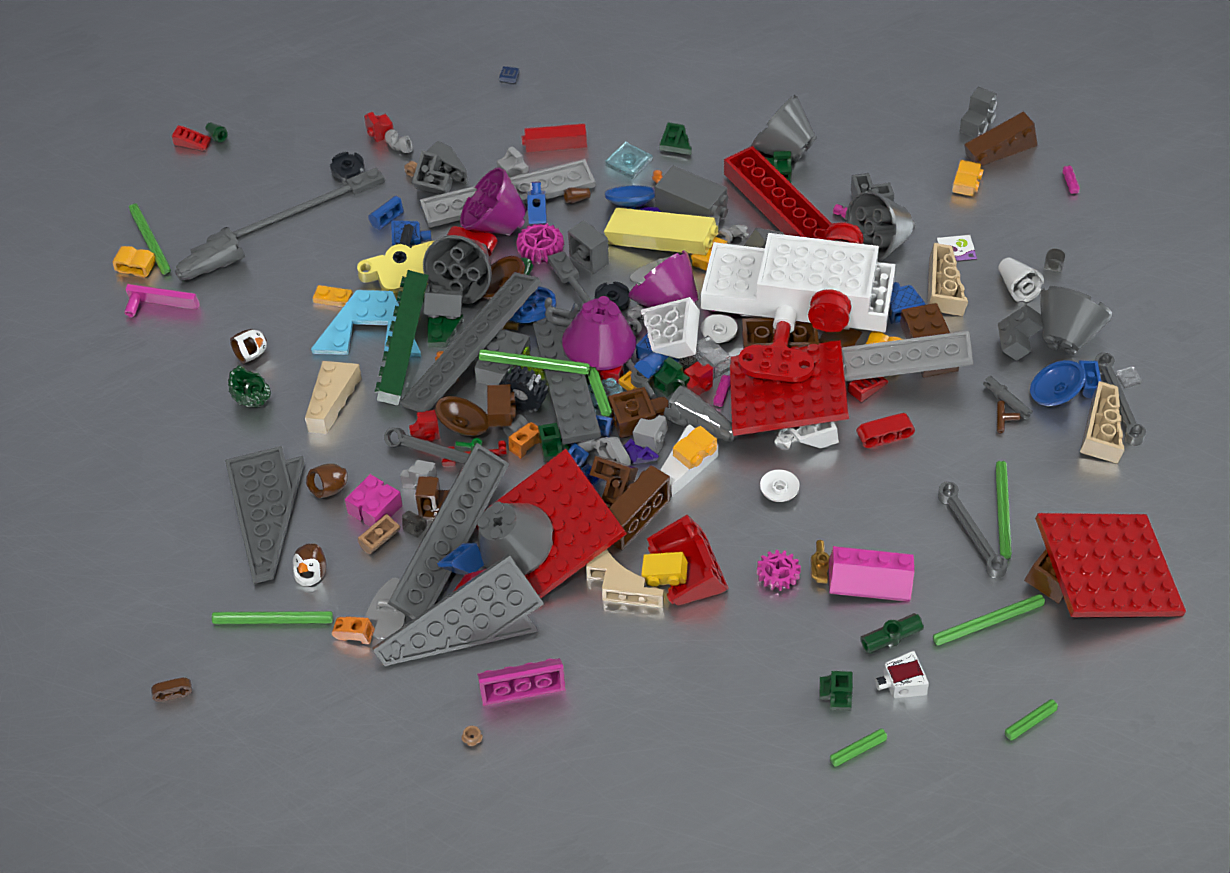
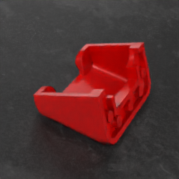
[647,514,728,606]

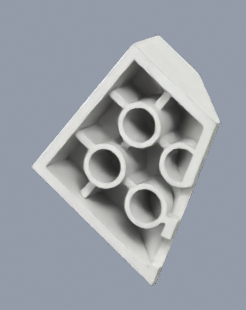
[641,297,700,359]
[787,421,839,448]

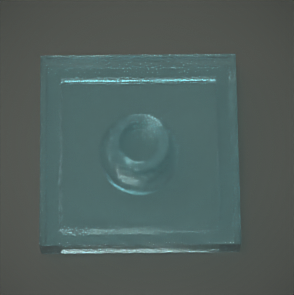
[605,142,653,179]

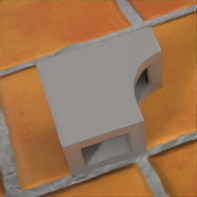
[497,146,529,178]
[633,415,668,454]
[400,460,437,490]

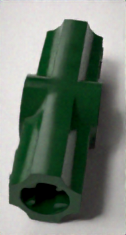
[860,613,924,653]

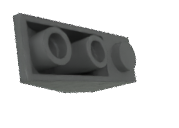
[426,141,468,185]

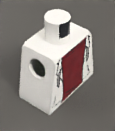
[875,651,929,699]

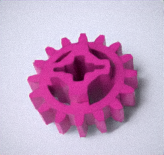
[757,550,801,591]

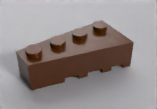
[964,111,1038,166]

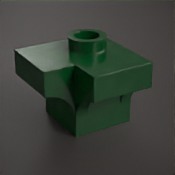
[766,151,792,183]
[654,357,690,397]
[538,422,571,462]
[819,671,853,711]

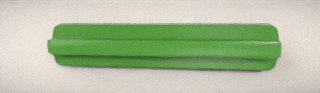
[1004,699,1058,740]
[830,729,887,767]

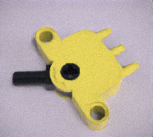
[357,224,434,304]

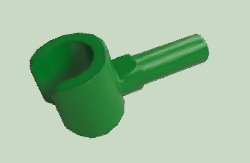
[455,438,482,451]

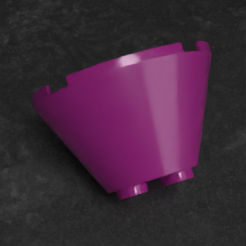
[460,167,528,236]
[628,250,699,308]
[562,296,636,370]

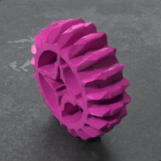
[516,223,564,264]

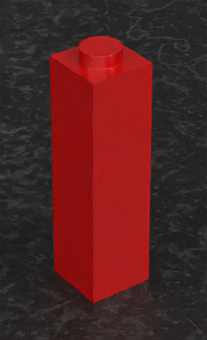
[522,124,587,152]

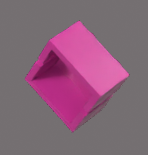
[345,474,403,527]

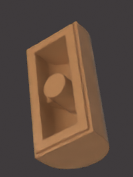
[358,514,400,554]

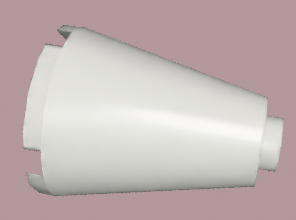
[998,258,1044,302]

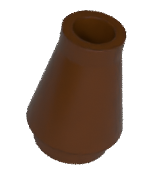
[564,187,590,204]

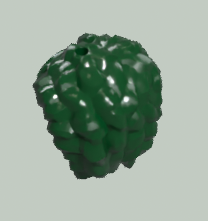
[228,365,271,408]

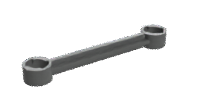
[1095,353,1146,446]
[384,428,469,464]
[938,482,1008,578]

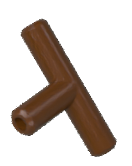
[997,401,1020,434]

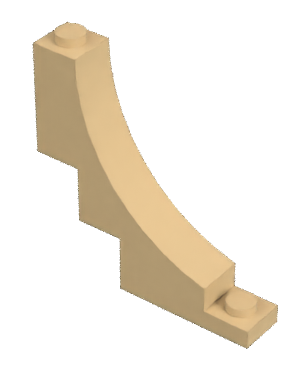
[586,549,664,608]

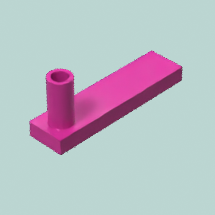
[124,284,200,317]

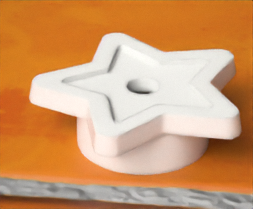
[775,428,798,448]

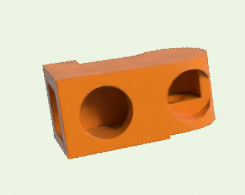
[509,422,539,459]
[331,617,375,645]

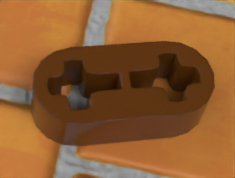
[151,678,192,702]

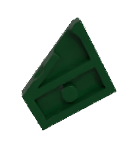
[659,122,692,155]
[428,314,464,348]

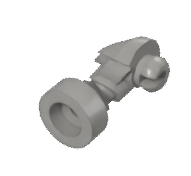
[385,130,413,154]
[715,224,750,244]
[625,305,644,336]

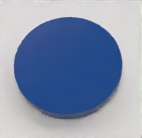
[509,286,556,323]

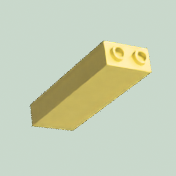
[604,208,718,255]

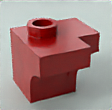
[364,112,394,143]
[684,362,713,396]
[409,410,440,441]

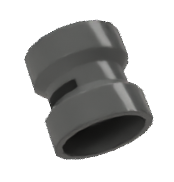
[503,414,528,437]

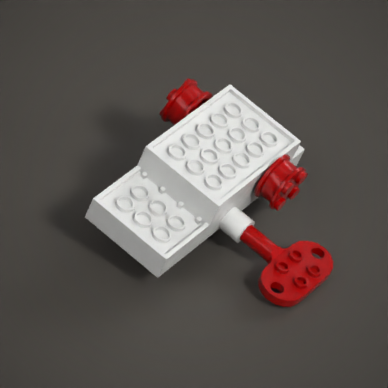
[701,222,896,382]

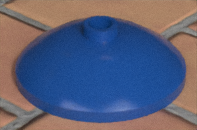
[605,185,655,210]
[1030,360,1086,406]

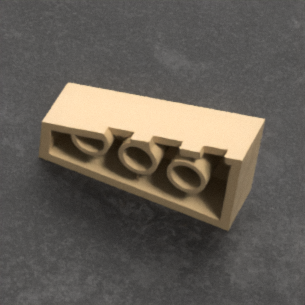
[927,243,968,316]
[305,361,362,434]
[1080,381,1124,464]

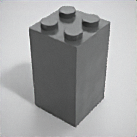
[655,166,728,226]

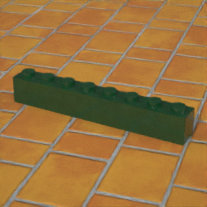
[374,270,429,405]

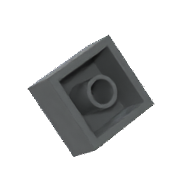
[568,220,609,274]

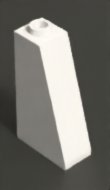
[660,424,718,497]

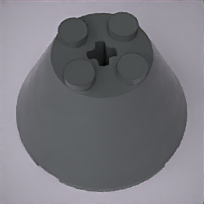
[751,95,817,163]
[845,191,915,262]
[423,235,492,305]
[1039,286,1112,355]
[477,502,554,575]

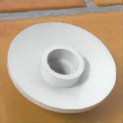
[701,314,737,343]
[760,470,800,502]

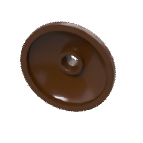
[482,256,525,300]
[435,396,489,436]

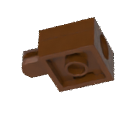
[608,387,669,438]

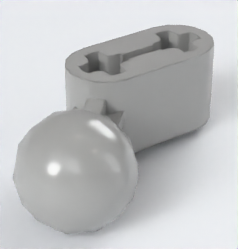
[575,437,631,465]

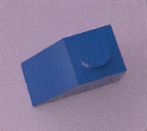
[437,543,484,574]

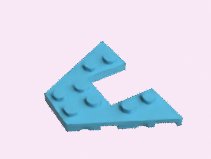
[311,290,421,357]

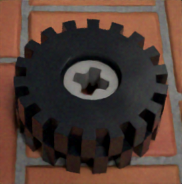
[499,366,549,413]

